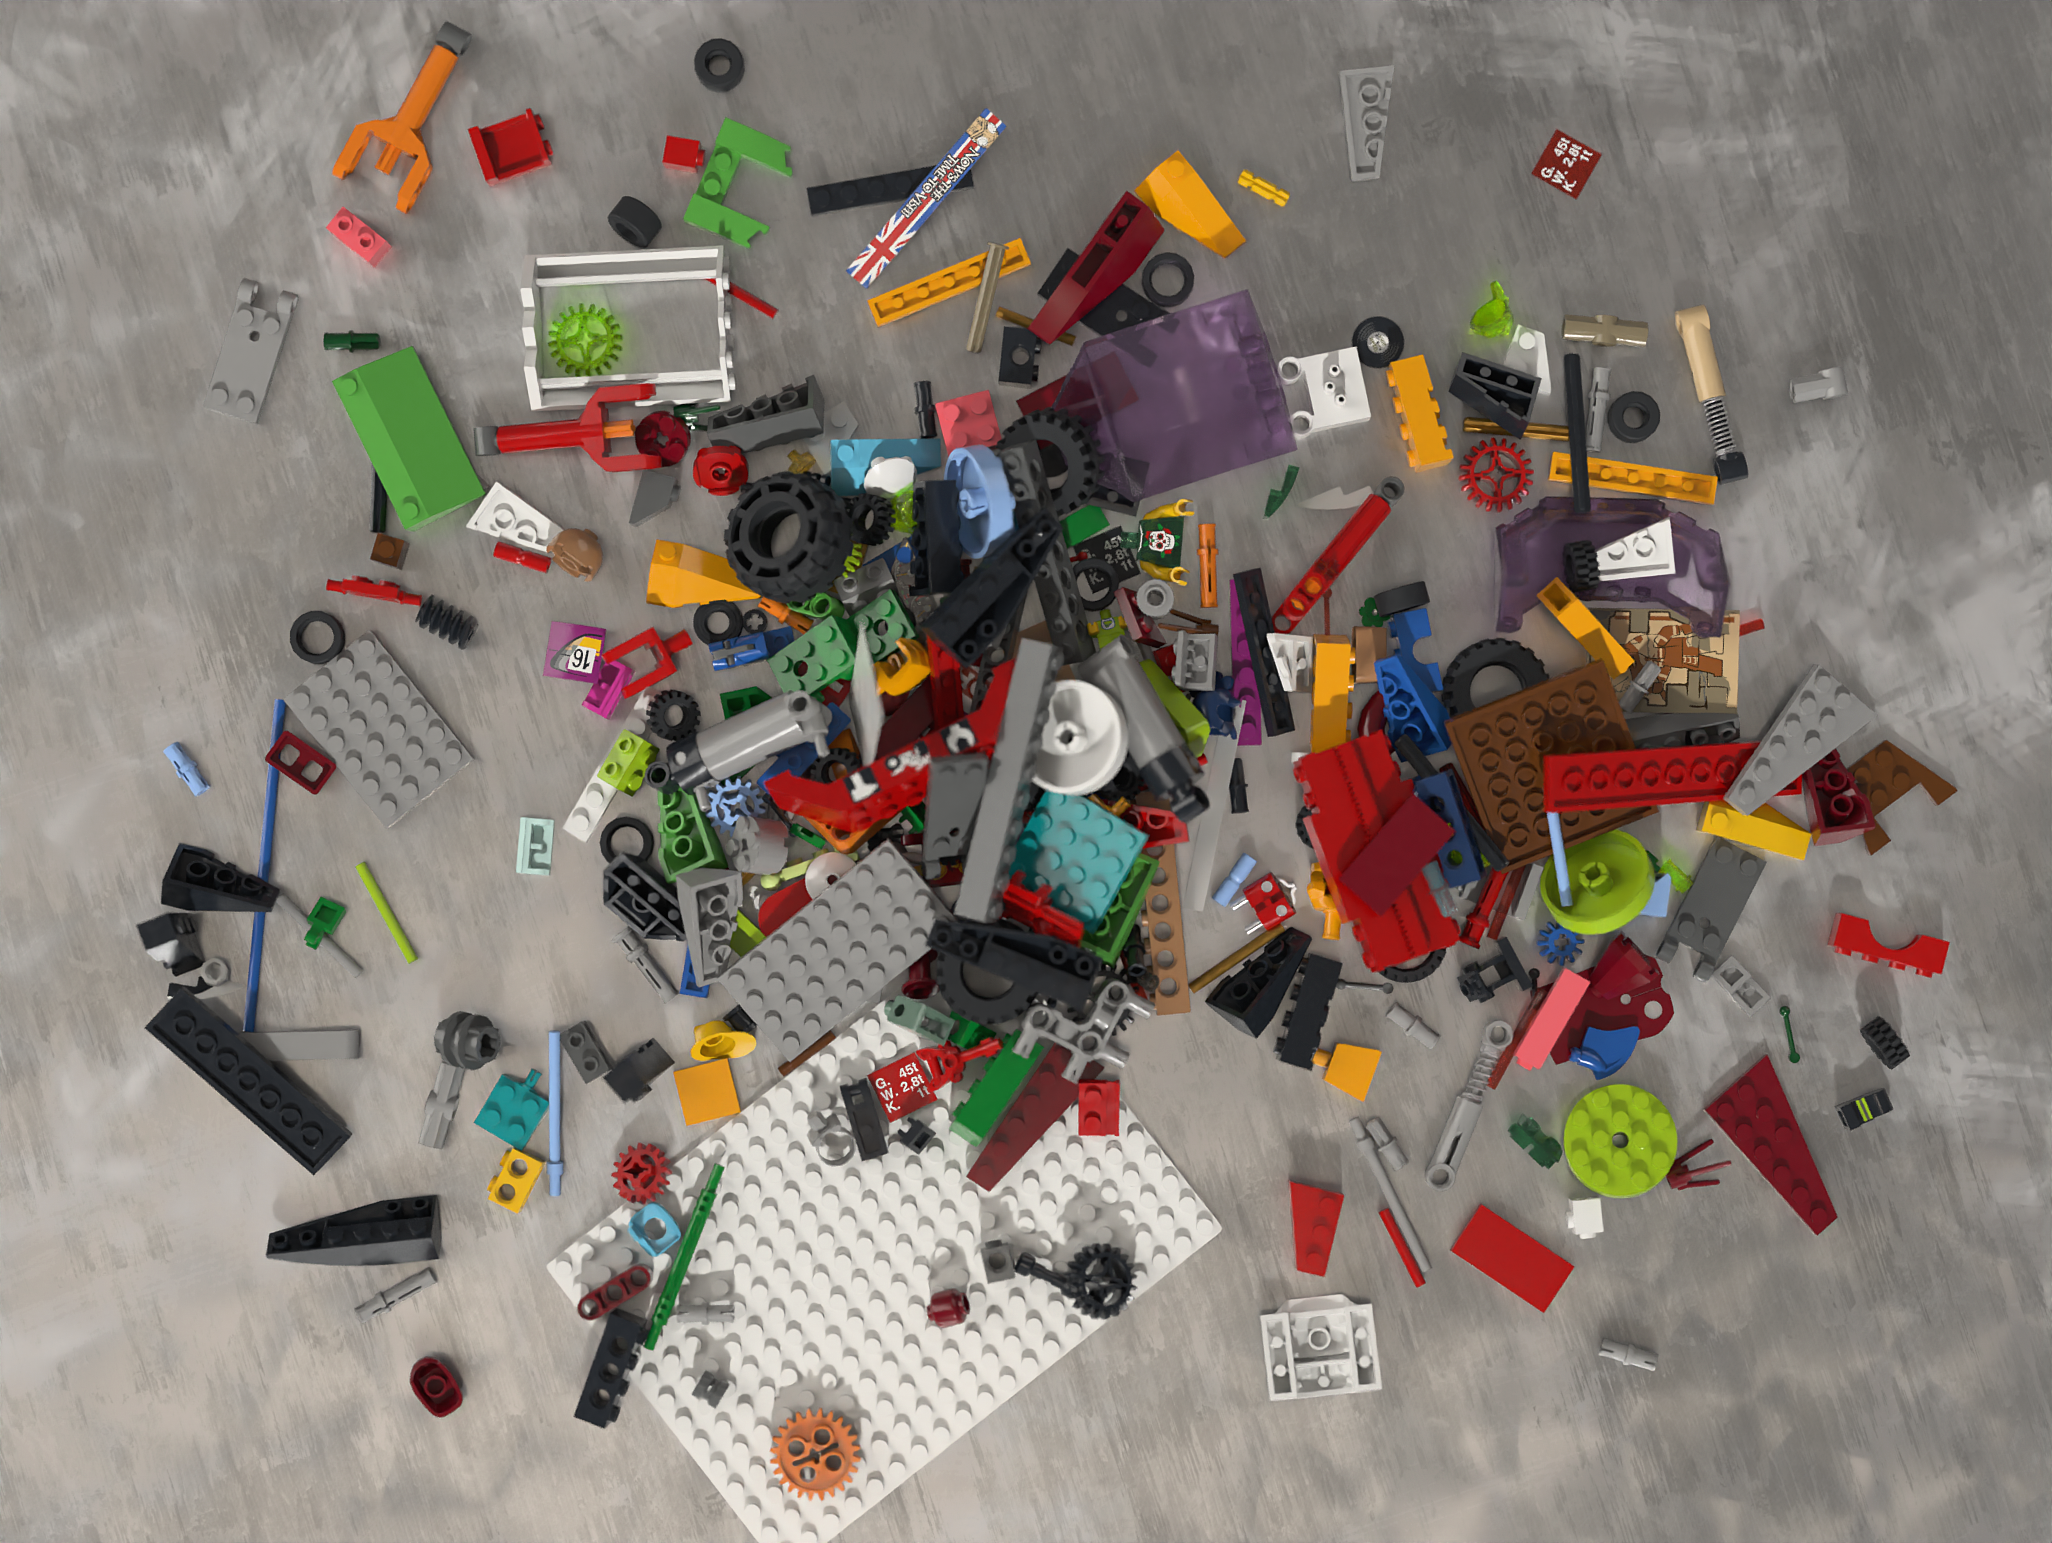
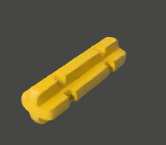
[1238,169,1290,206]

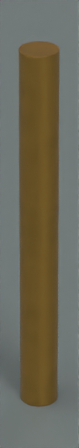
[1188,923,1285,994]

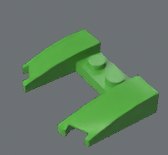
[683,117,793,249]

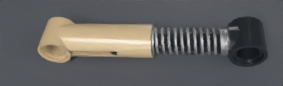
[1675,305,1748,485]

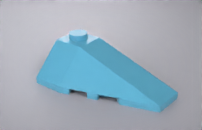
[830,439,941,496]

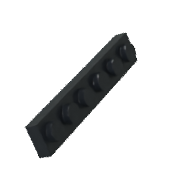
[806,165,974,217]
[1233,568,1295,737]

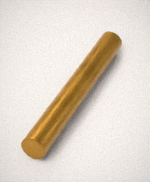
[996,306,1077,346]

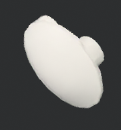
[864,456,917,499]

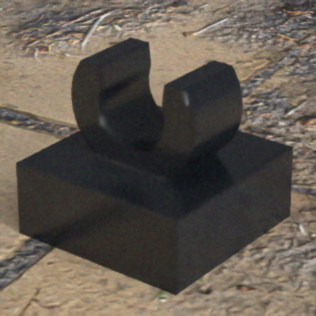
[898,1117,936,1155]

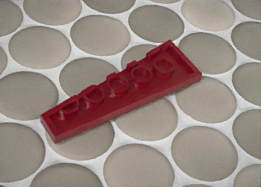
[966,1042,1105,1192]

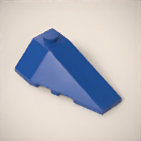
[1374,654,1452,763]

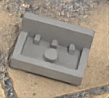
[833,558,900,617]
[1172,630,1218,691]

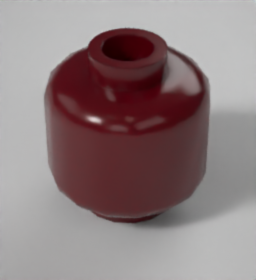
[927,1288,970,1328]

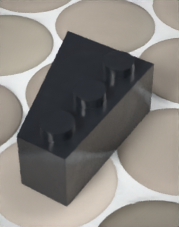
[1448,352,1542,440]
[602,1038,675,1103]

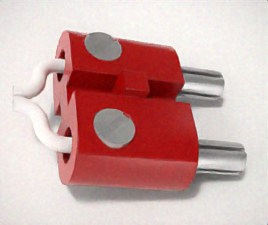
[1230,872,1297,935]

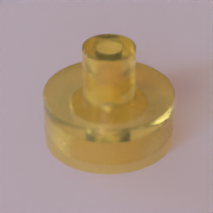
[787,449,816,474]

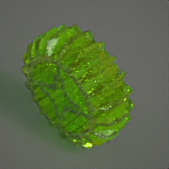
[548,303,623,377]

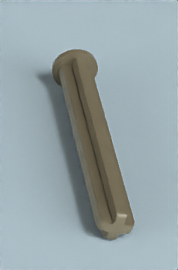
[966,242,1009,353]

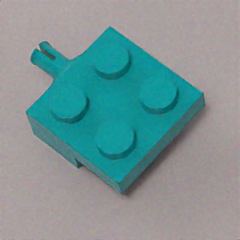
[474,1068,549,1151]

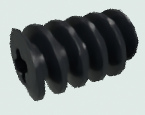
[415,595,478,650]

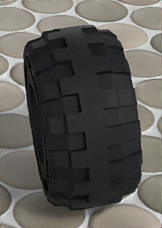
[724,471,854,604]

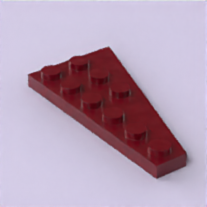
[1703,1054,1838,1236]

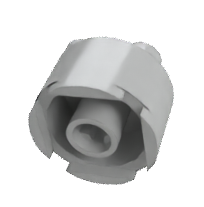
[726,816,788,875]

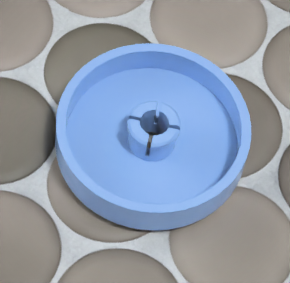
[944,445,1015,559]

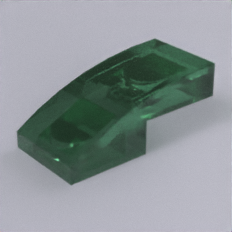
[1262,465,1299,520]

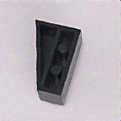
[136,913,206,977]

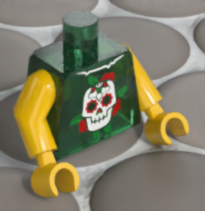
[1120,499,1194,586]

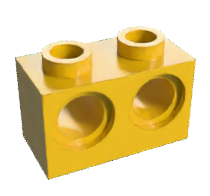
[487,1148,546,1214]

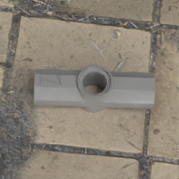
[418,1062,465,1149]

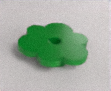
[1359,597,1391,627]

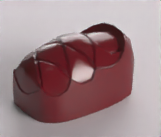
[410,1356,463,1418]

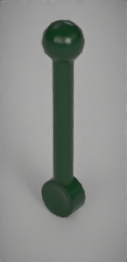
[1779,1006,1800,1063]

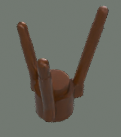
[1158,609,1219,649]

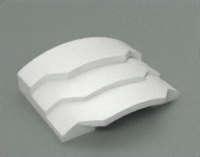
[1260,1294,1382,1401]

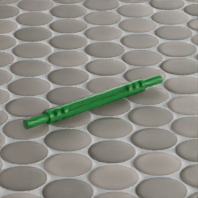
[643,1163,725,1351]

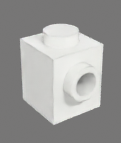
[1565,1196,1604,1239]

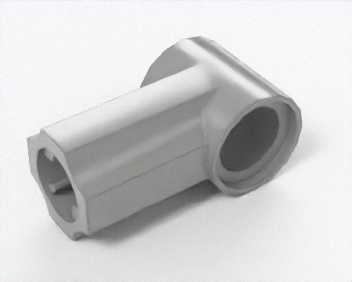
[1789,367,1848,403]

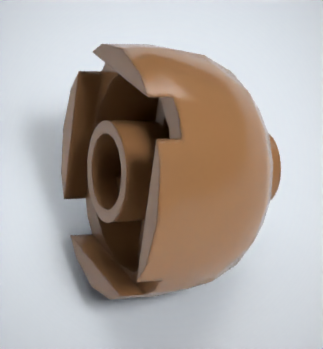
[546,528,603,582]

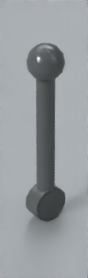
[1336,979,1394,994]

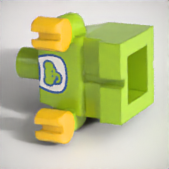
[1087,609,1128,651]

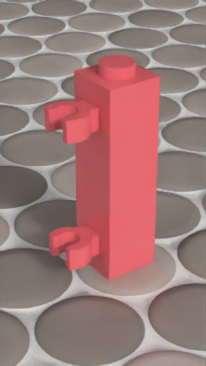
[1513,968,1590,1071]

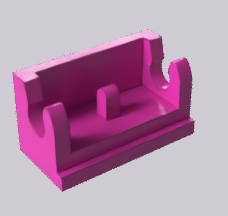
[582,660,636,720]

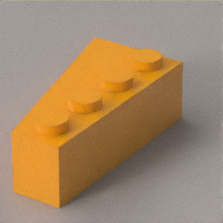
[1385,354,1454,473]

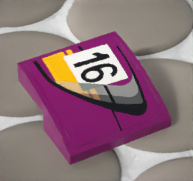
[543,621,607,684]

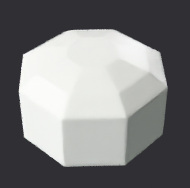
[200,958,230,987]

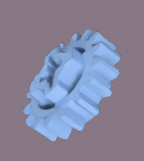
[706,776,766,837]

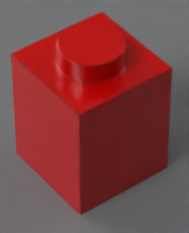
[662,135,706,173]

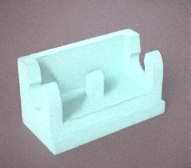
[516,817,555,876]

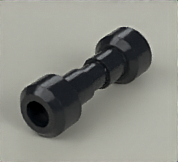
[1014,1252,1071,1297]

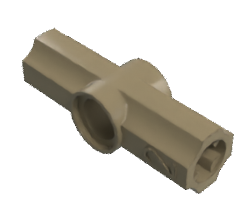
[1561,314,1649,347]

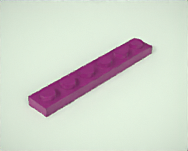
[1229,579,1262,746]

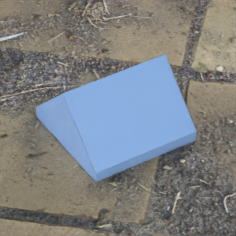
[1638,873,1671,917]

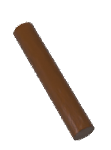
[778,1029,836,1077]

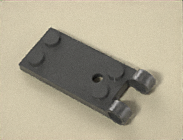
[921,753,988,879]
[1655,836,1767,983]

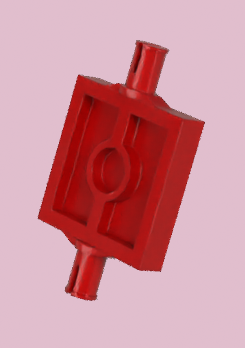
[326,575,422,607]

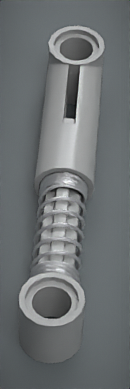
[1424,1020,1514,1191]

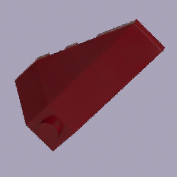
[1802,748,1876,846]

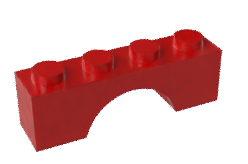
[1828,913,1950,978]

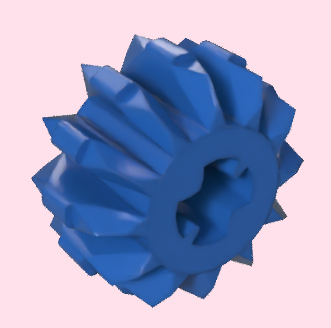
[1536,921,1585,966]

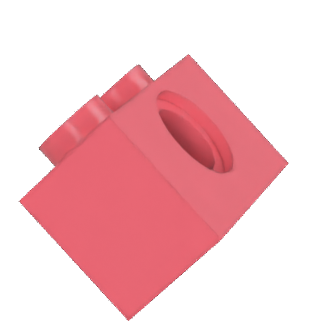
[326,207,392,268]

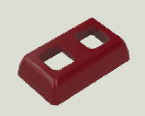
[265,731,336,795]

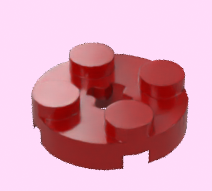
[693,446,749,496]

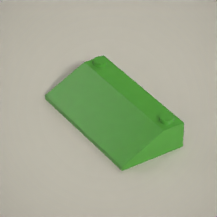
[332,346,486,532]

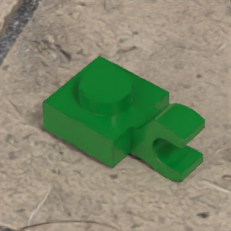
[304,897,346,950]

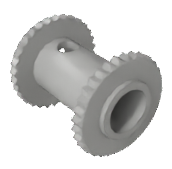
[1136,579,1175,620]

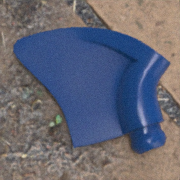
[1568,1026,1640,1080]

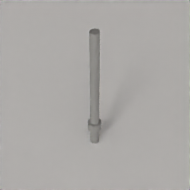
[1349,1117,1432,1273]

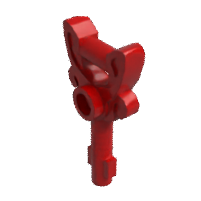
[916,1037,1003,1092]

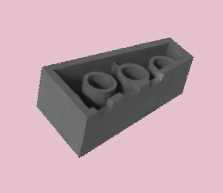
[707,375,824,454]

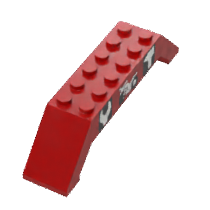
[764,657,1017,833]

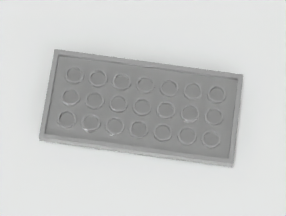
[717,838,961,1062]

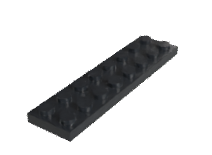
[144,986,352,1176]

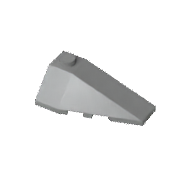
[676,868,743,987]

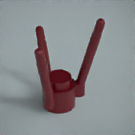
[1666,1139,1732,1191]

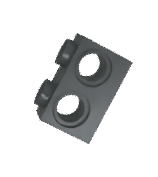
[560,1021,613,1084]

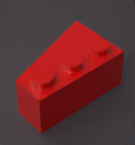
[1288,1180,1344,1277]

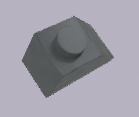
[629,470,681,527]

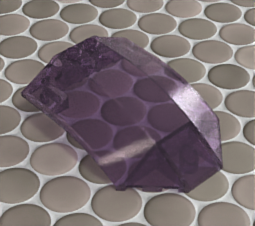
[1051,289,1298,502]

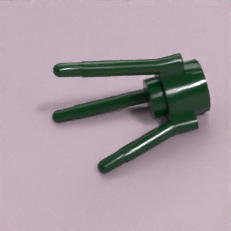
[673,390,732,431]

